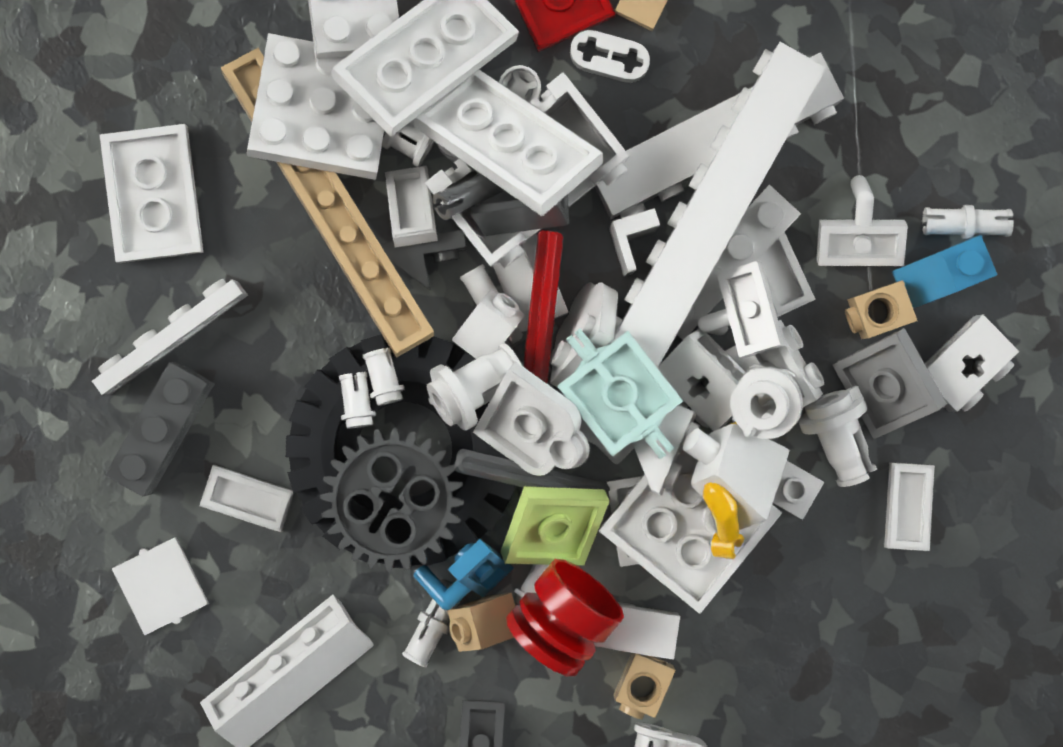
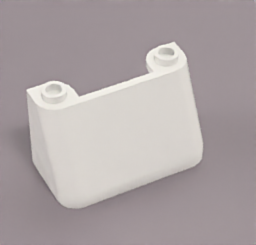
[425,72,629,268]

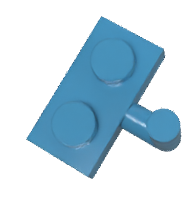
[413,539,514,610]

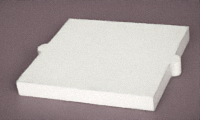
[112,537,209,635]

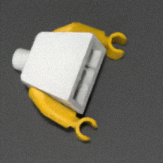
[683,422,790,560]

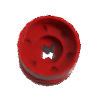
[506,559,624,676]

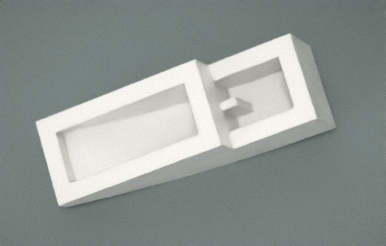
[594,602,680,659]

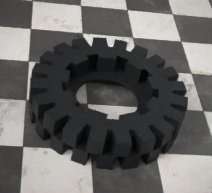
[285,334,516,568]

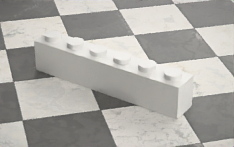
[595,52,844,219]

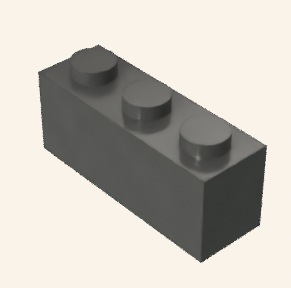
[105,362,215,497]

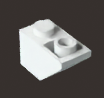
[632,405,700,496]

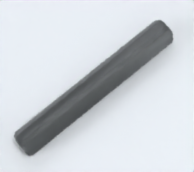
[454,449,610,496]

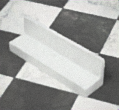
[200,595,374,747]

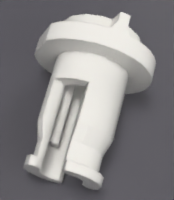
[427,343,522,431]
[730,367,803,439]
[798,386,877,487]

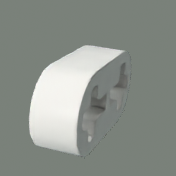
[570,30,650,83]

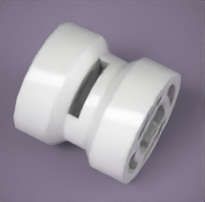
[499,65,541,103]

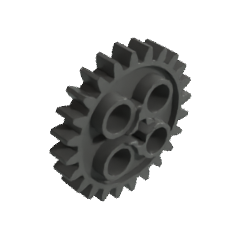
[320,428,464,572]

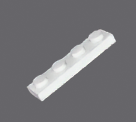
[677,185,801,340]
[92,279,248,395]

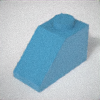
[891,235,998,308]

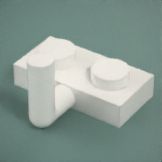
[816,175,908,266]
[698,261,785,358]

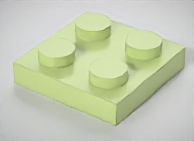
[501,486,610,565]

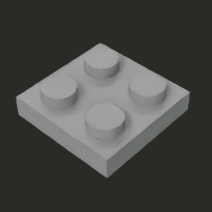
[832,328,947,439]

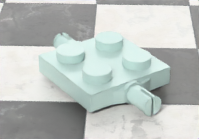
[558,328,683,459]

